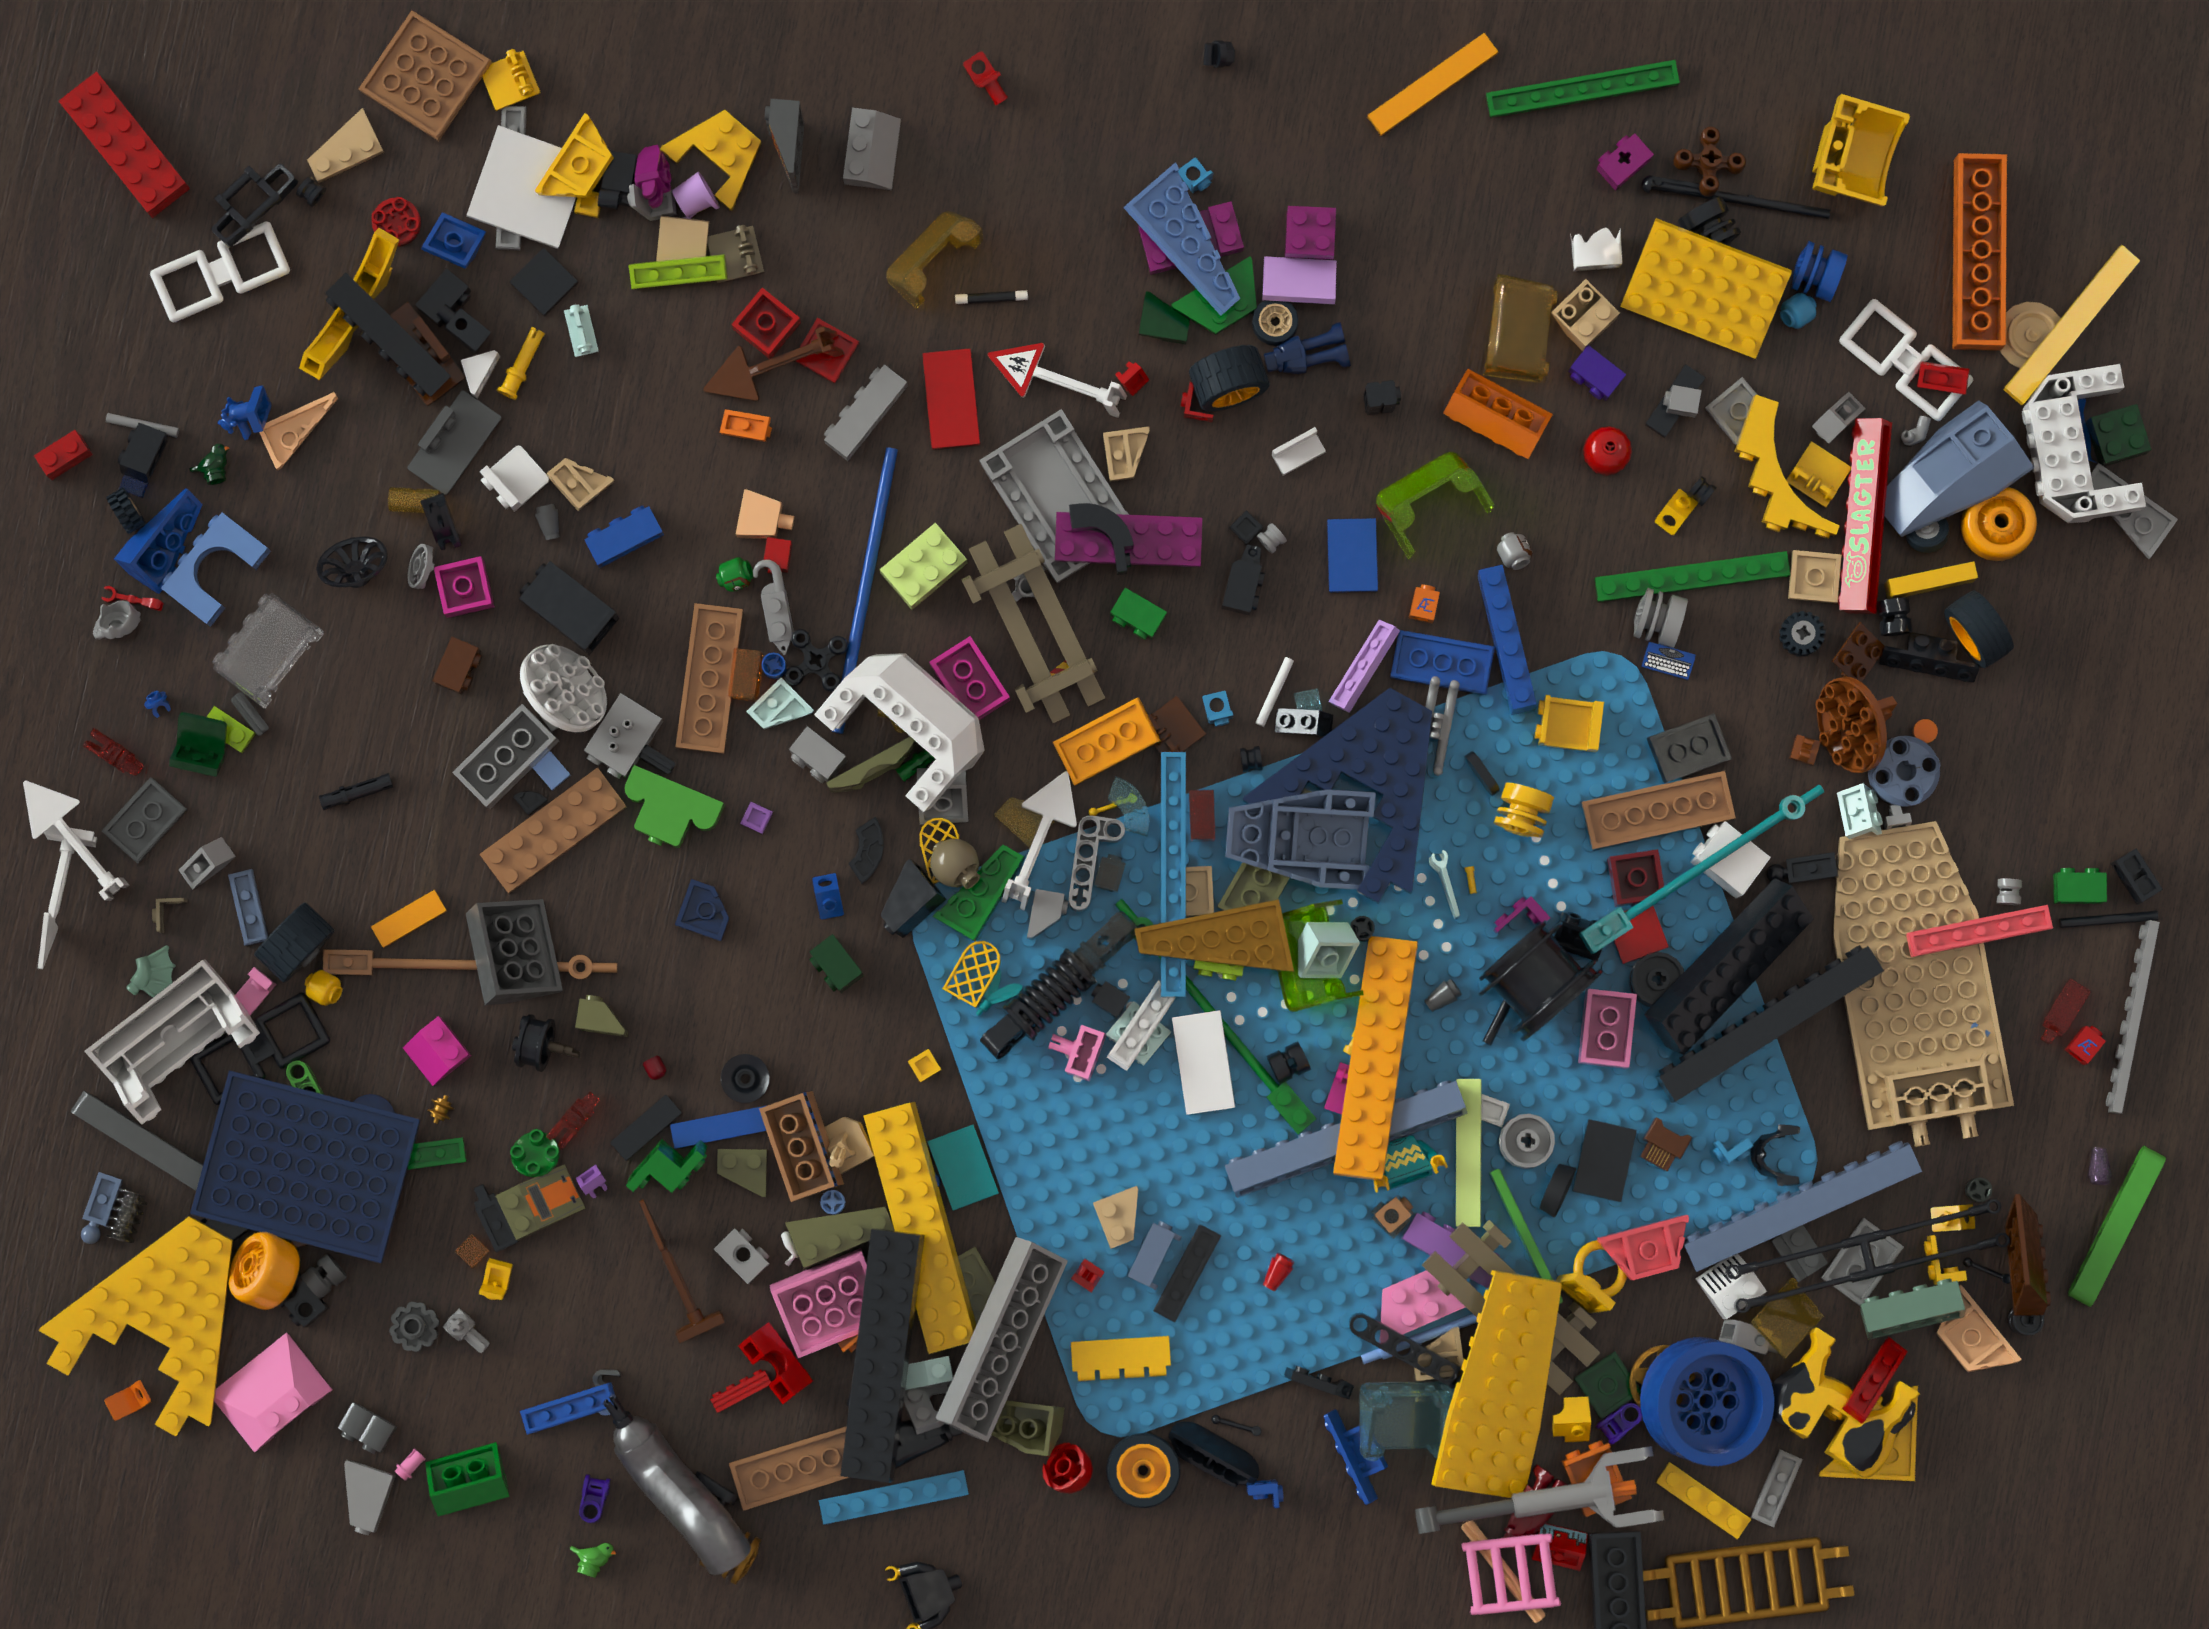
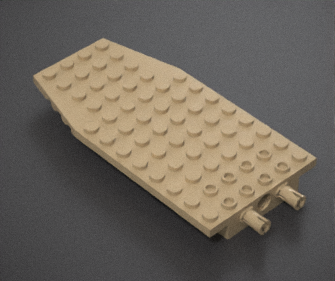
[1833,821,2014,1147]

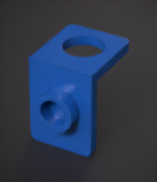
[812,873,844,919]

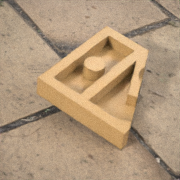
[547,458,614,511]
[1093,1186,1138,1249]
[1414,1326,1463,1381]

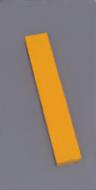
[1367,33,1498,136]

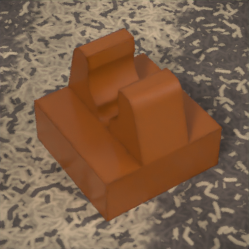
[1789,734,1821,766]

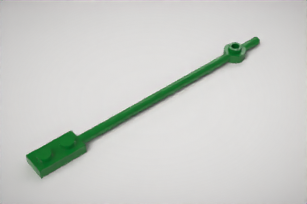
[1115,899,1317,1135]

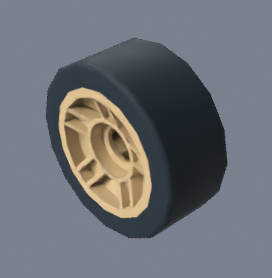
[1252,300,1298,346]

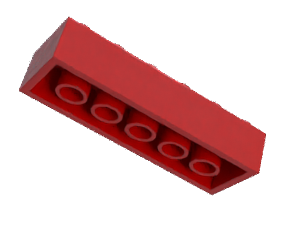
[59,71,190,218]

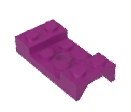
[1138,201,1244,275]

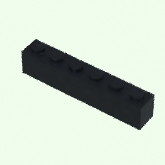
[324,272,451,397]

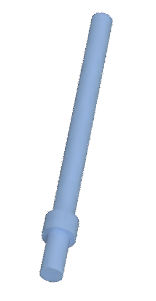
[1361,1314,1477,1364]

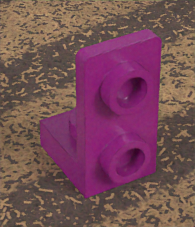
[1493,896,1550,933]

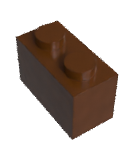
[432,637,482,695]

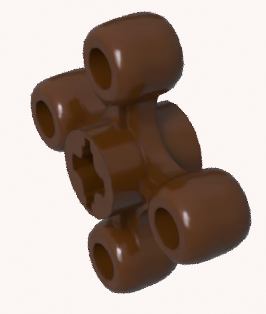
[1673,126,1746,197]

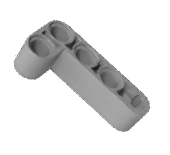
[1069,816,1125,912]

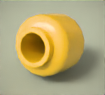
[305,970,342,1006]

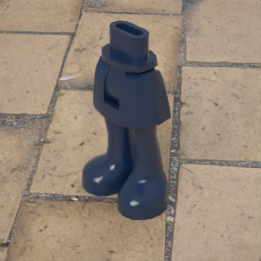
[1264,322,1351,374]

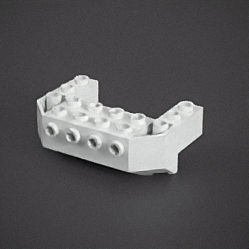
[2022,364,2146,523]

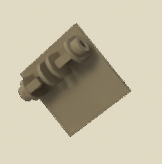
[707,225,764,283]

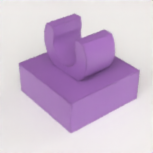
[576,1165,607,1198]

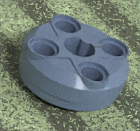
[1868,736,1941,807]

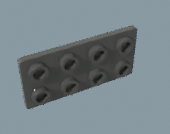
[407,391,502,495]

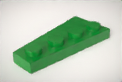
[933,845,1025,941]

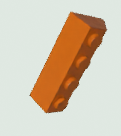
[1443,369,1553,459]

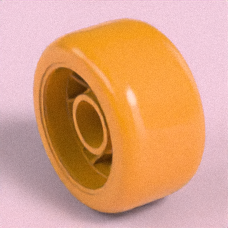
[1961,487,2037,561]
[228,1232,300,1310]

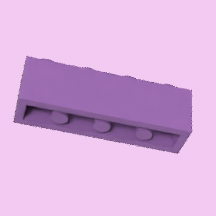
[1401,1211,1500,1288]

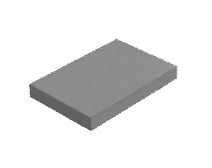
[1821,1218,1904,1307]

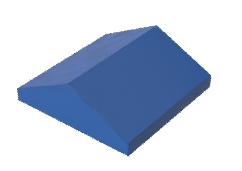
[421,212,486,269]

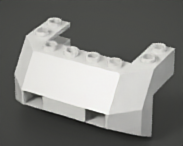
[814,653,985,812]
[84,960,260,1125]

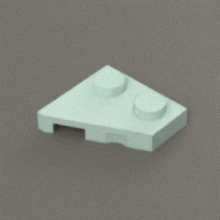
[746,678,814,729]

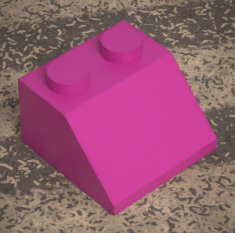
[403,1016,472,1086]

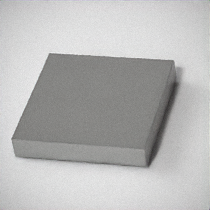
[1705,377,1757,445]

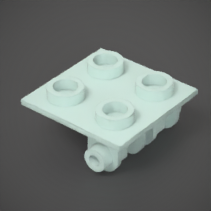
[1106,1001,1171,1066]

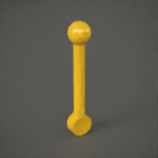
[1088,794,1137,816]

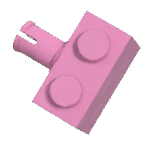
[1048,1025,1106,1082]

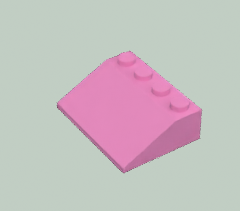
[770,1248,867,1358]

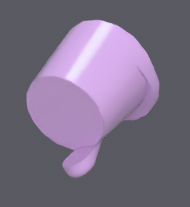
[672,172,720,219]

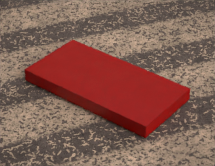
[922,349,980,450]

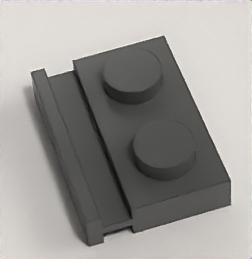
[1770,1225,1828,1283]

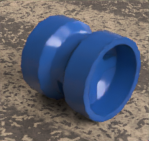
[761,652,787,680]

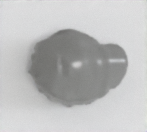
[93,600,141,640]

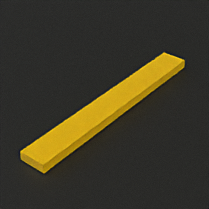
[2003,245,2140,405]

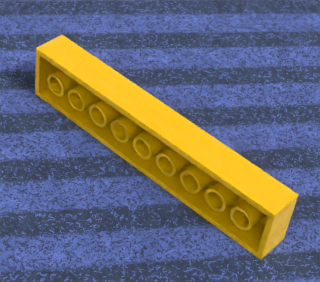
[864,1102,976,1354]

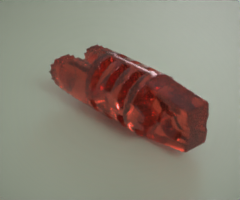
[83,728,144,776]
[546,1092,599,1150]

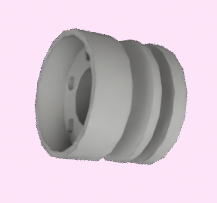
[1634,588,1688,648]

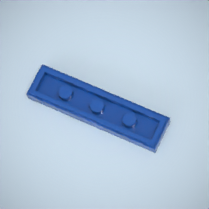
[670,1106,766,1149]
[520,1382,615,1435]

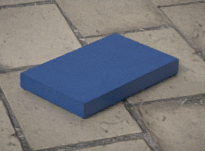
[1327,518,1378,593]

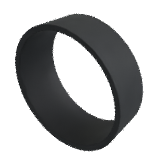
[1540,1164,1576,1218]

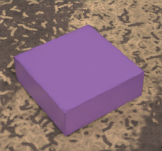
[740,802,773,834]

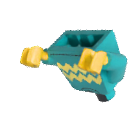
[1373,1135,1448,1193]

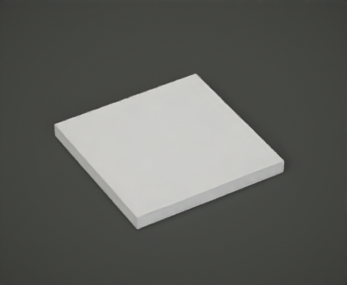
[466,125,576,249]

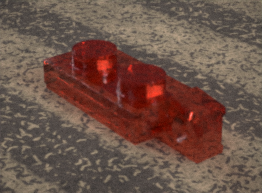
[2040,978,2091,1045]

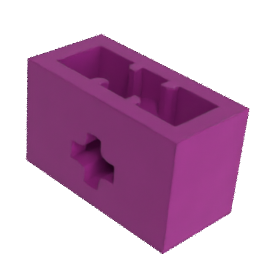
[1596,133,1654,191]

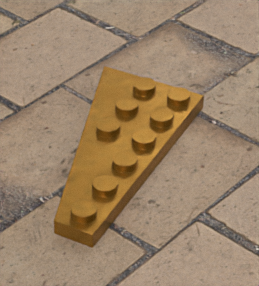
[1134,899,1294,972]

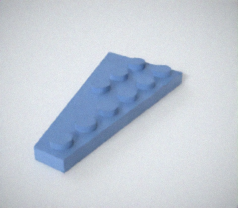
[1124,162,1240,316]

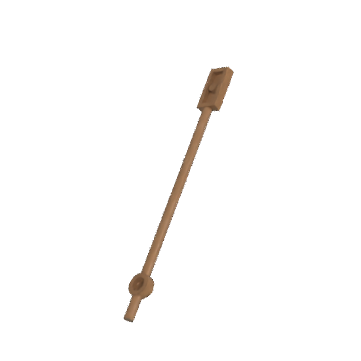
[323,949,618,980]

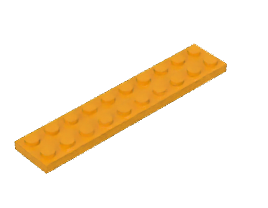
[1333,936,1418,1181]

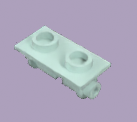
[564,304,599,357]

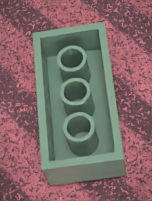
[1861,1279,1965,1340]

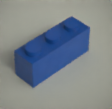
[584,506,664,568]

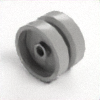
[1498,1114,1555,1169]

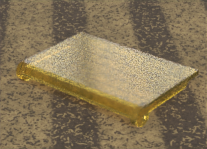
[1751,1278,1824,1359]

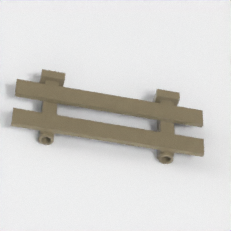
[961,524,1105,723]
[1422,1220,1600,1395]

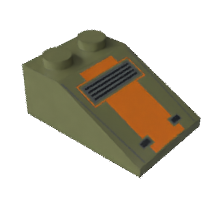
[496,1164,586,1241]

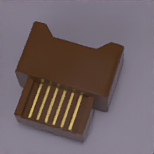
[1639,1117,1693,1172]

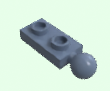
[81,1172,123,1244]

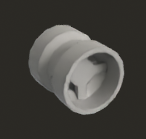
[1996,878,2022,905]

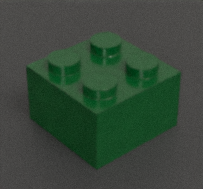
[2086,404,2152,467]
[809,934,864,993]

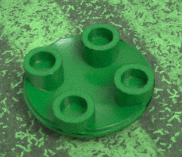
[510,1129,560,1177]

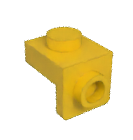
[479,1258,513,1300]

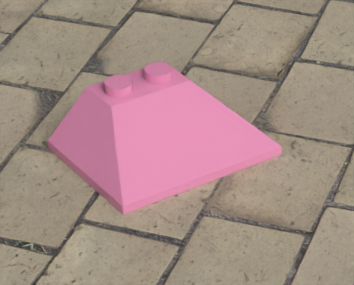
[214,1333,332,1452]

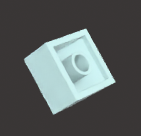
[1298,922,1360,978]

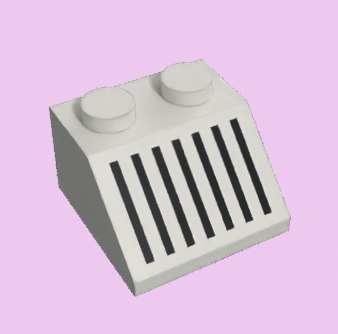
[1695,1254,1767,1319]

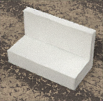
[1272,427,1326,476]

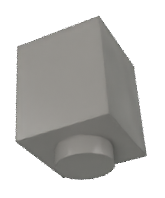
[1663,385,1701,418]

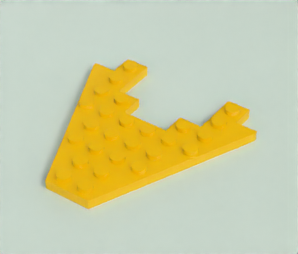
[39,1216,233,1436]

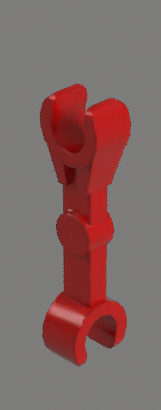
[102,586,163,611]

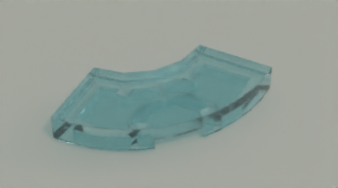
[1108,776,1150,836]

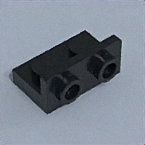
[1554,912,1602,962]

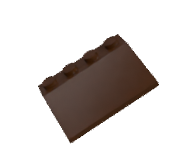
[2005,1194,2051,1316]

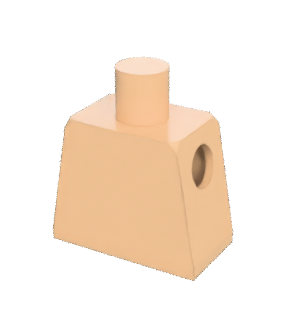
[736,489,795,539]

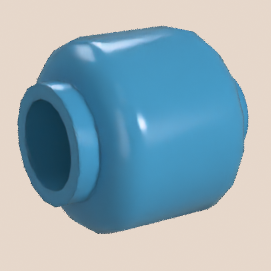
[1780,293,1817,329]

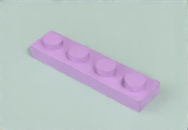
[1328,620,1400,713]

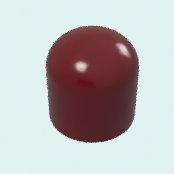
[643,1055,667,1080]

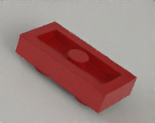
[1917,361,1970,394]

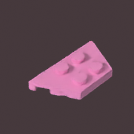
[1379,1270,1465,1343]

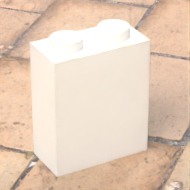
[1691,821,1771,898]

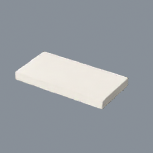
[1172,1010,1235,1115]

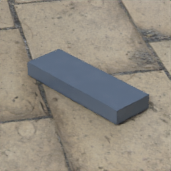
[228,869,269,946]

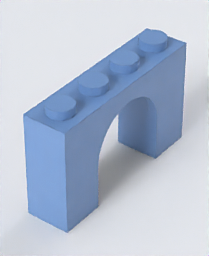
[161,513,271,627]

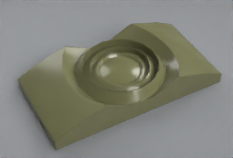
[826,736,916,793]

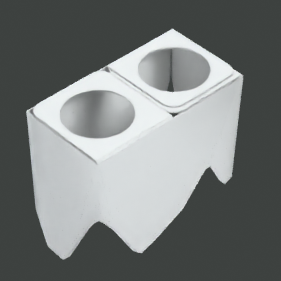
[1570,228,1622,271]

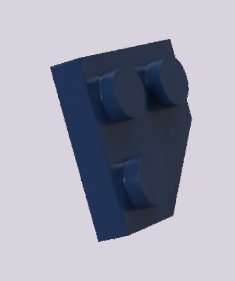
[675,879,729,942]

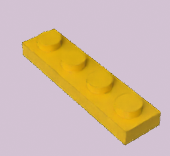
[1655,1462,1751,1539]

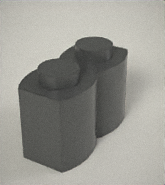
[338,1402,397,1454]

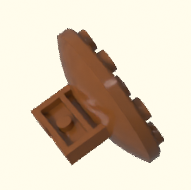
[1815,676,1898,773]

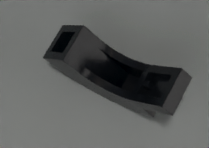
[1069,503,1134,575]

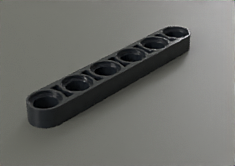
[1349,1313,1463,1389]

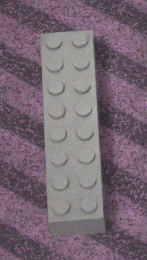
[935,1237,1068,1442]

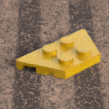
[535,113,614,198]

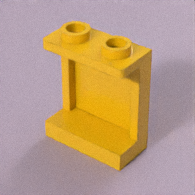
[1535,695,1604,753]

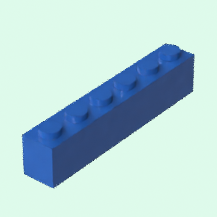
[1477,565,1537,715]

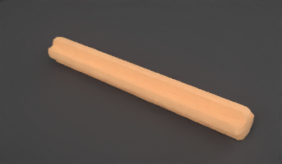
[1461,1520,1546,1623]

